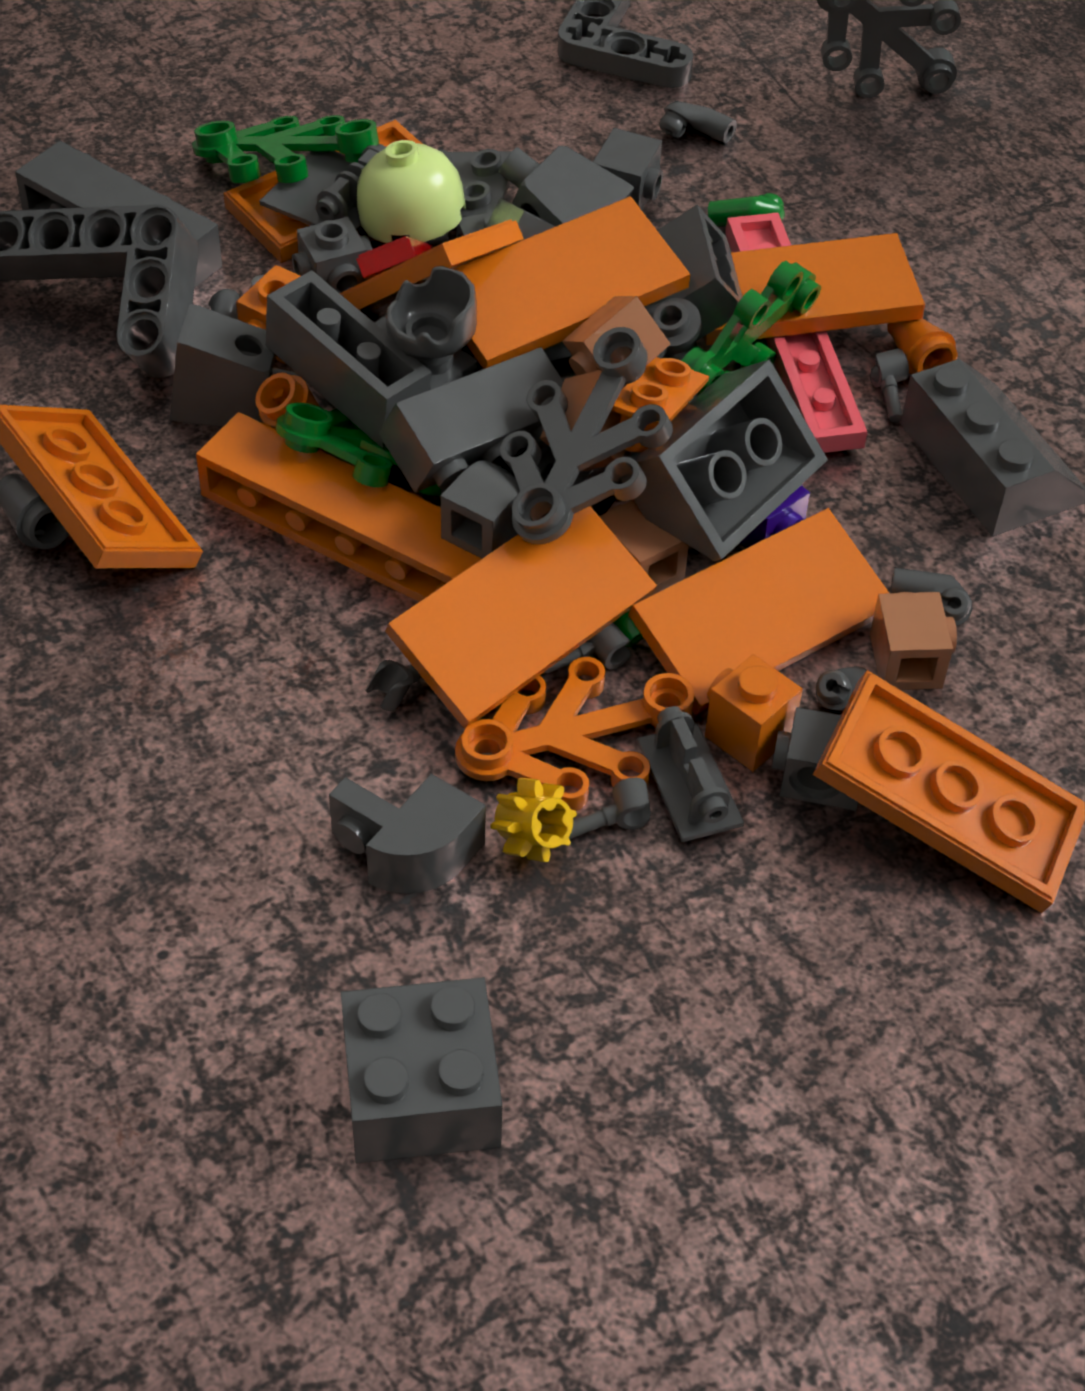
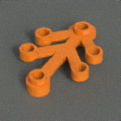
[455,657,694,811]

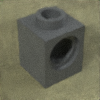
[772,707,858,811]

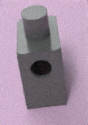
[499,146,634,226]
[170,304,306,427]

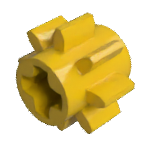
[490,778,577,863]

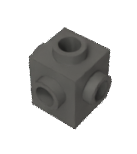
[292,217,372,293]

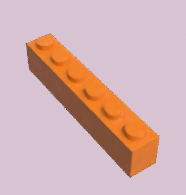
[196,412,481,602]

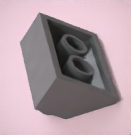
[620,359,828,561]
[900,359,1085,537]

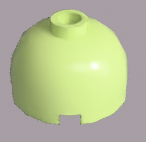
[357,140,465,243]

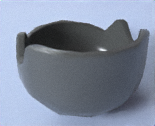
[386,266,477,359]

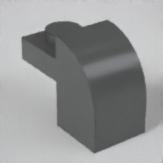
[441,460,520,559]
[329,773,486,894]

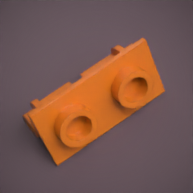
[612,357,709,452]

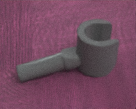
[870,348,909,423]
[545,623,631,674]
[365,660,422,711]
[569,777,651,839]

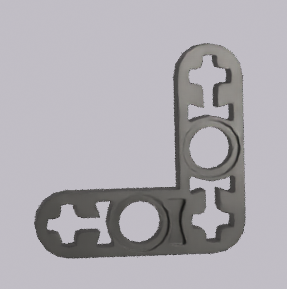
[557,0,694,88]

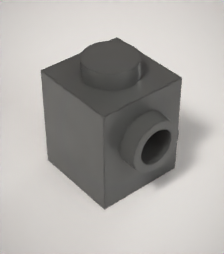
[593,128,663,210]

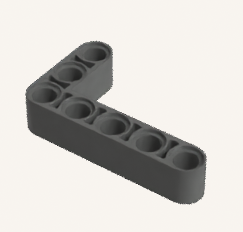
[0,205,199,378]

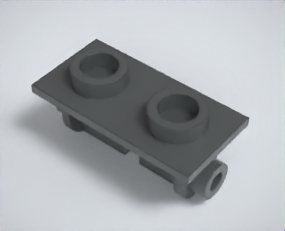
[637,706,744,842]

